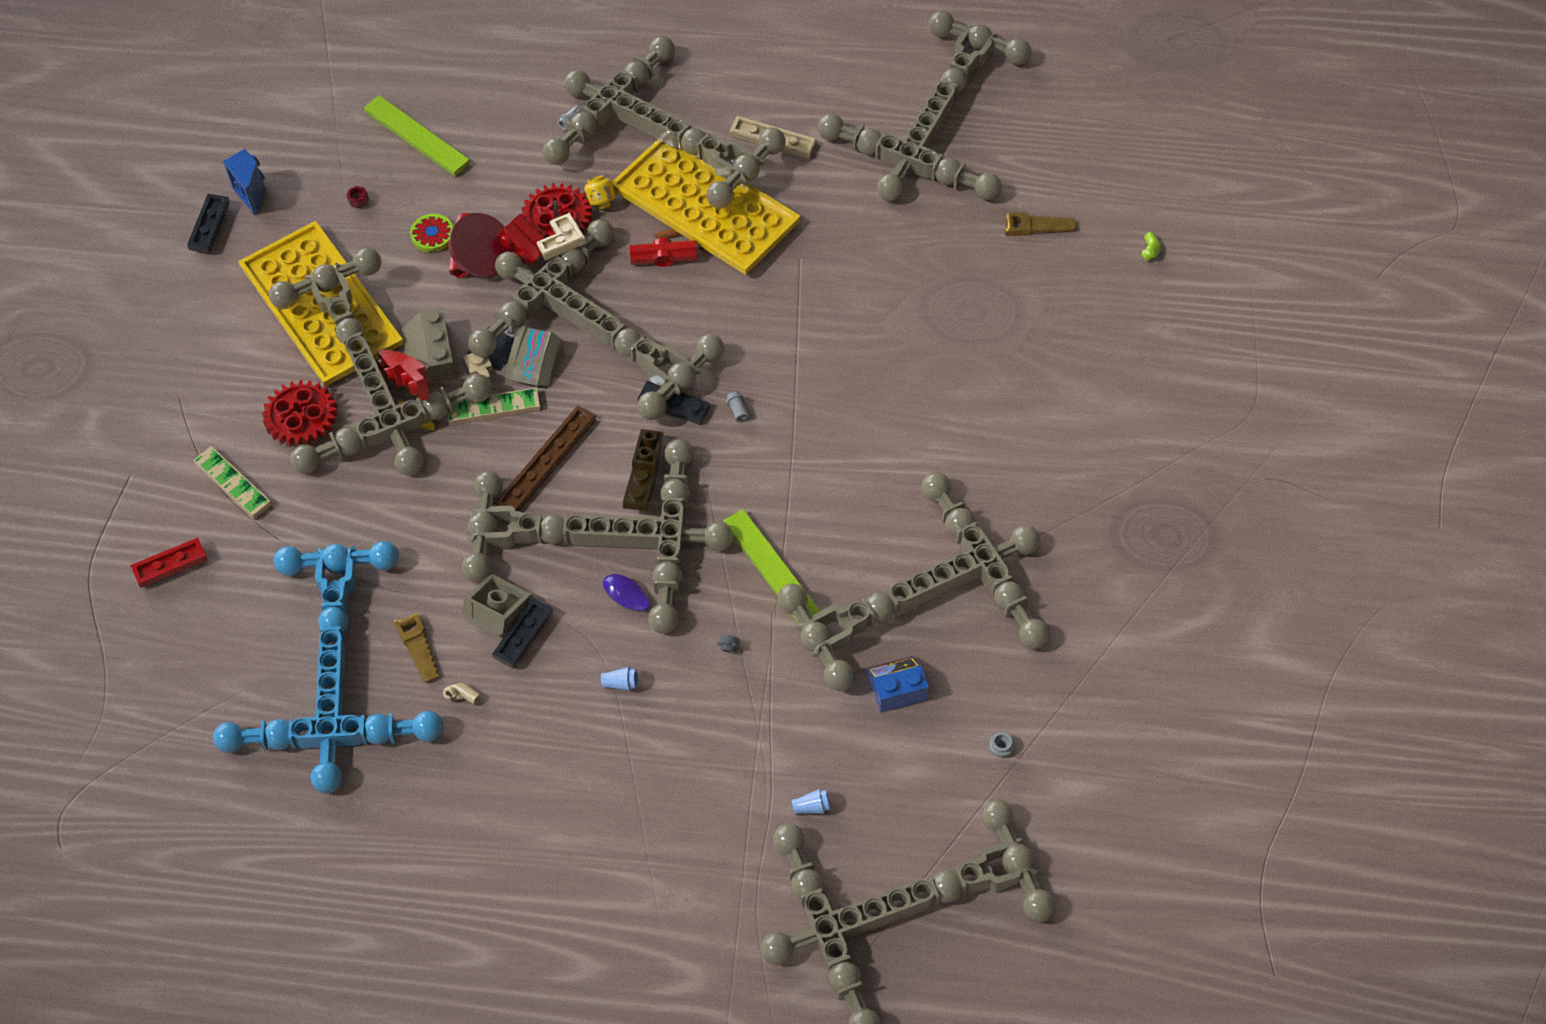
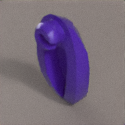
[603,574,650,612]

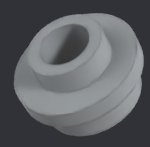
[989,732,1014,757]

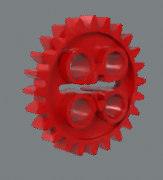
[521,183,592,238]
[262,380,338,448]

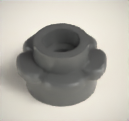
[717,634,740,653]

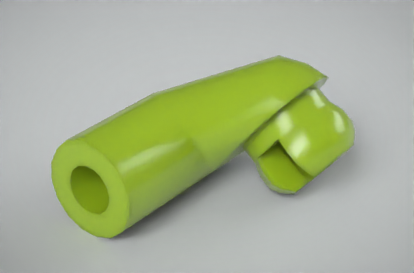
[1141,232,1161,261]

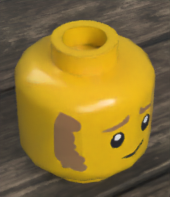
[584,175,616,209]

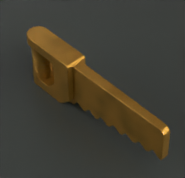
[1004,212,1075,236]
[393,612,440,683]

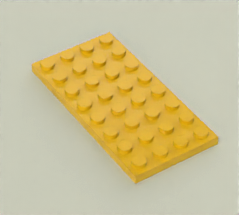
[612,140,801,275]
[238,221,404,387]

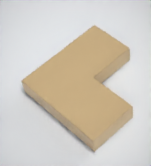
[536,213,586,260]

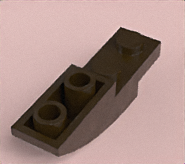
[623,429,664,511]

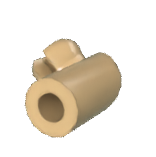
[443,683,481,705]

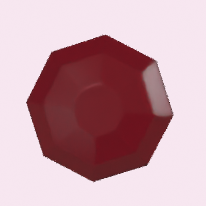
[346,186,369,208]

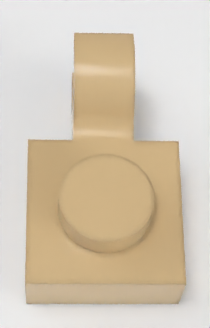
[463,353,493,385]

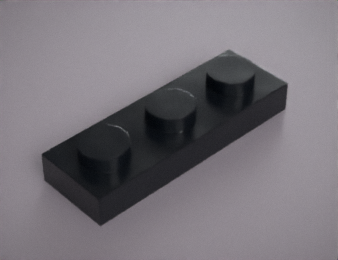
[187,194,230,253]
[637,381,710,425]
[492,598,553,669]

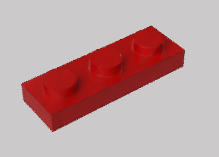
[130,537,208,588]

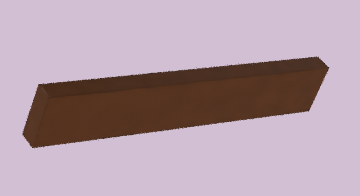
[493,405,597,511]

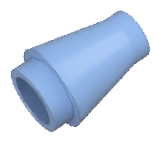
[601,667,639,691]
[792,789,831,815]

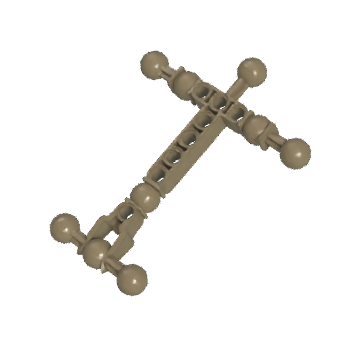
[817,11,1032,201]
[543,36,786,209]
[468,219,725,420]
[269,247,492,476]
[461,439,734,634]
[777,472,1050,691]
[760,799,1056,1024]

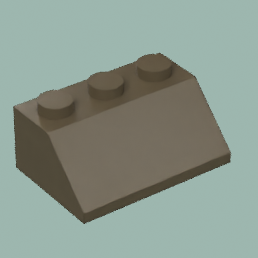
[401,307,456,382]

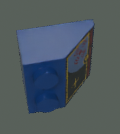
[866,656,929,713]

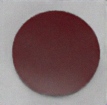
[448,213,513,279]

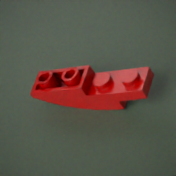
[376,349,431,401]

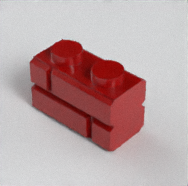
[498,213,545,267]

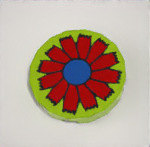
[410,213,453,253]

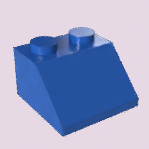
[223,149,265,215]

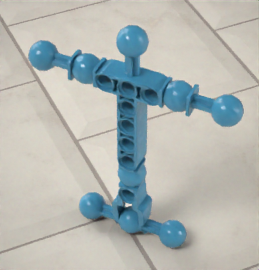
[213,541,444,794]

